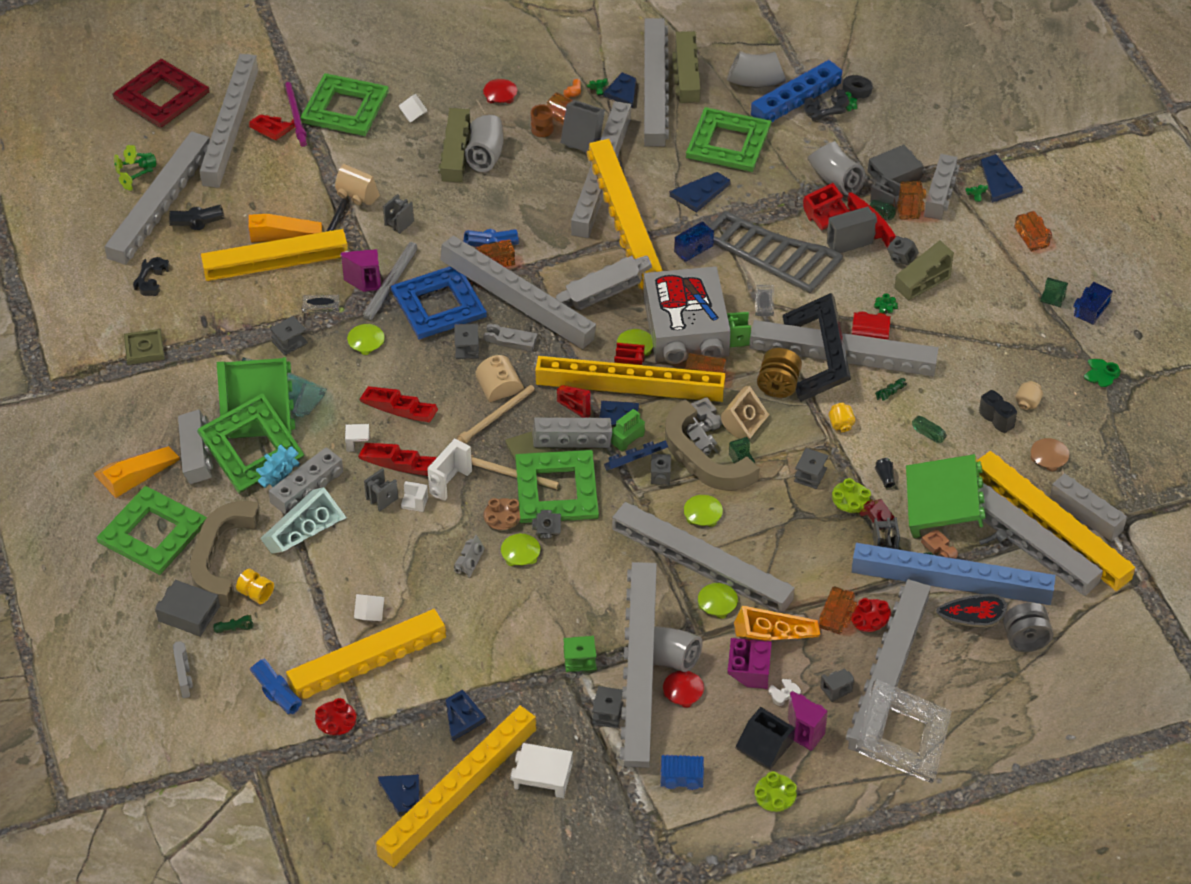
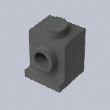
[820,668,854,702]

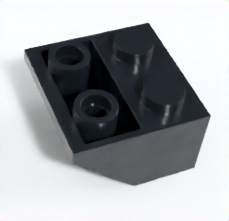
[735,707,795,770]

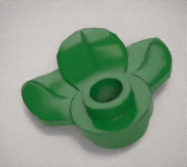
[1084,359,1121,387]

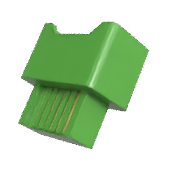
[611,409,645,452]

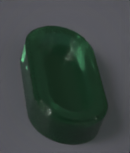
[912,416,947,443]

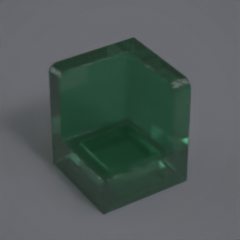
[1040,277,1068,308]
[729,437,755,464]

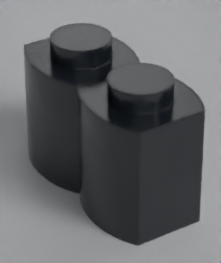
[979,390,1017,433]

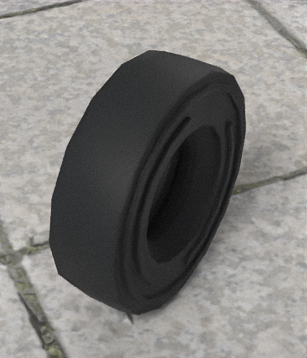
[842,75,873,99]

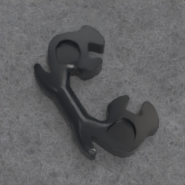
[804,89,849,121]
[133,257,170,296]

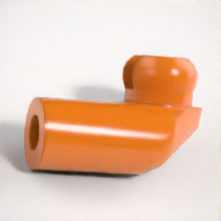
[563,79,581,98]

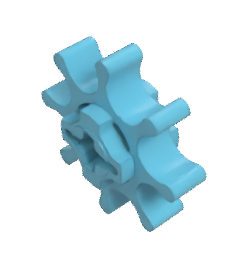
[256,445,300,488]

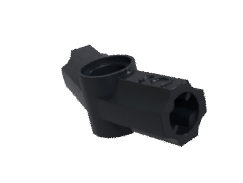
[169,204,225,231]

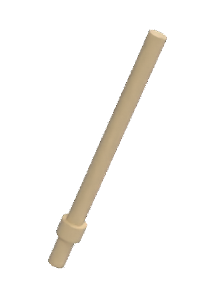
[457,385,535,444]
[471,455,559,490]

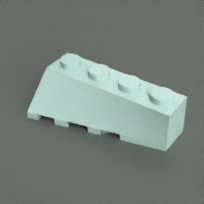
[260,487,347,554]

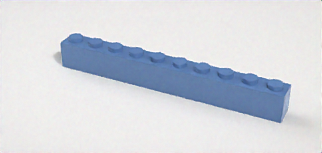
[851,543,1056,605]

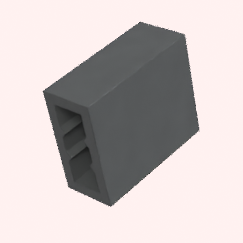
[560,100,605,153]
[867,145,924,190]
[827,207,877,253]
[155,580,220,637]

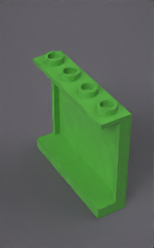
[217,357,295,439]
[906,454,986,538]

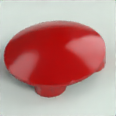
[483,79,517,103]
[851,598,891,632]
[663,671,704,708]
[315,698,357,735]

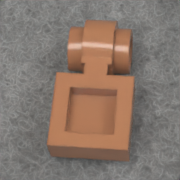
[921,529,958,559]

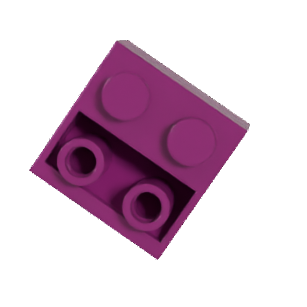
[341,249,381,292]
[727,638,772,689]
[788,691,828,751]

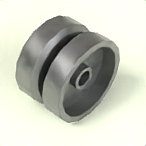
[1003,602,1054,652]

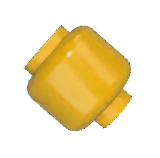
[828,403,856,432]

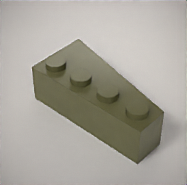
[672,31,700,103]
[438,108,471,183]

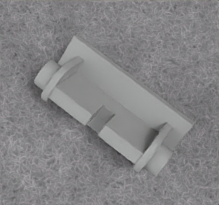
[686,417,718,456]
[454,535,485,578]

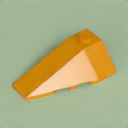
[248,214,322,243]
[94,446,180,498]
[734,605,820,641]

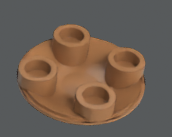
[1030,438,1069,471]
[484,498,520,530]

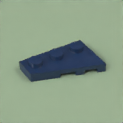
[980,154,1023,203]
[669,172,730,213]
[604,440,668,471]

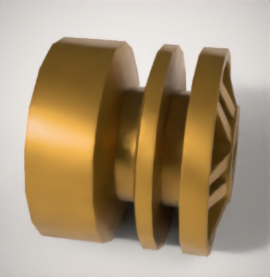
[757,348,802,398]

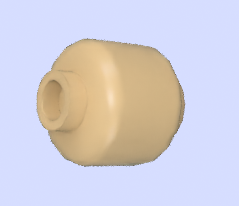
[1015,381,1043,410]

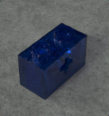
[674,221,714,262]
[1073,281,1113,325]

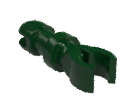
[875,378,907,401]
[213,615,253,633]

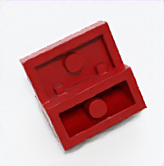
[803,183,850,231]
[852,311,891,340]

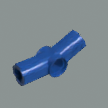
[463,229,519,253]
[250,658,302,714]

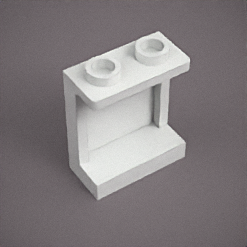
[427,438,472,501]
[511,743,573,798]

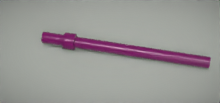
[285,82,307,147]

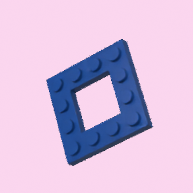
[391,266,487,339]

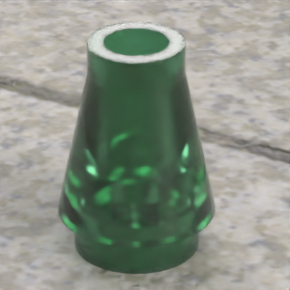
[870,199,896,221]

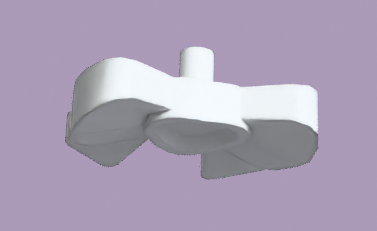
[769,679,801,706]

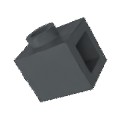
[651,454,671,485]

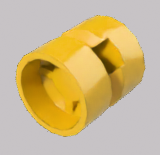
[236,569,274,604]

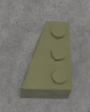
[894,240,954,301]

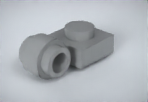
[691,397,722,431]

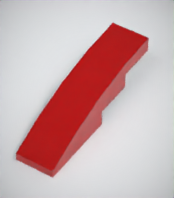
[847,192,896,248]
[359,386,438,423]
[358,442,437,476]

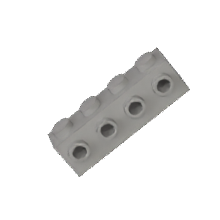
[924,154,960,220]
[178,409,213,484]
[532,417,612,448]
[269,447,343,515]
[1050,473,1127,542]

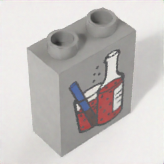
[643,266,730,364]

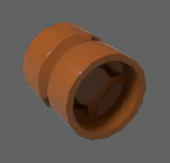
[531,104,553,137]

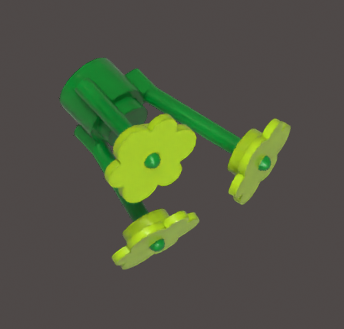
[114,145,157,191]

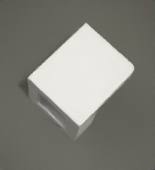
[399,94,427,122]
[345,424,370,452]
[401,481,428,512]
[354,594,384,621]

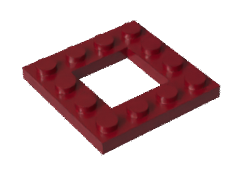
[112,58,210,128]

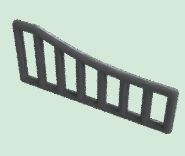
[702,211,843,292]

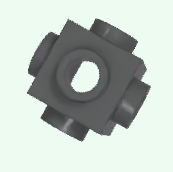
[887,236,919,265]
[532,510,561,539]

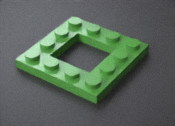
[300,73,389,136]
[686,107,771,172]
[197,393,304,494]
[515,450,599,523]
[96,486,207,575]

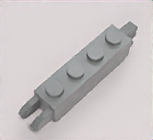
[556,255,652,310]

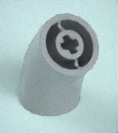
[727,51,786,87]
[465,115,503,172]
[808,141,865,196]
[653,626,703,672]

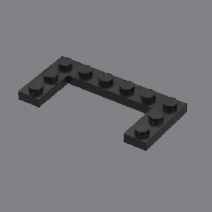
[782,293,851,402]

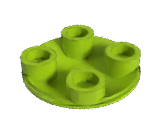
[347,324,385,355]
[617,329,653,356]
[832,478,871,513]
[684,495,723,527]
[501,533,540,566]
[698,583,738,618]
[754,771,797,812]

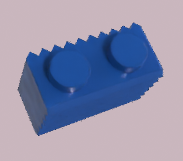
[661,754,704,790]

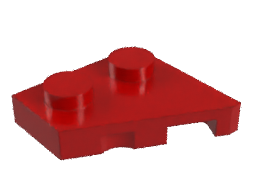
[249,114,295,140]
[557,385,591,418]

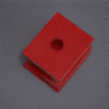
[614,343,645,365]

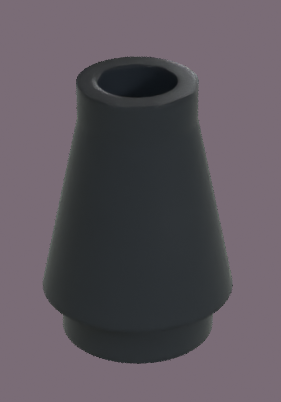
[875,458,895,488]

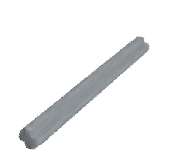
[363,242,418,320]

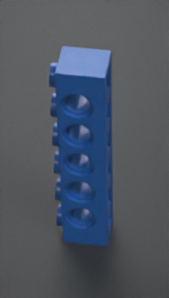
[751,60,843,122]

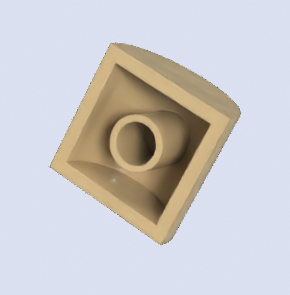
[335,164,380,205]
[476,355,524,402]
[721,386,769,440]

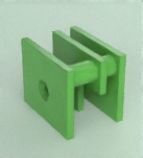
[727,312,751,347]
[563,636,596,672]

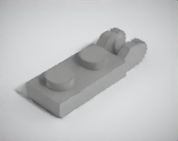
[483,324,537,351]
[173,641,193,698]

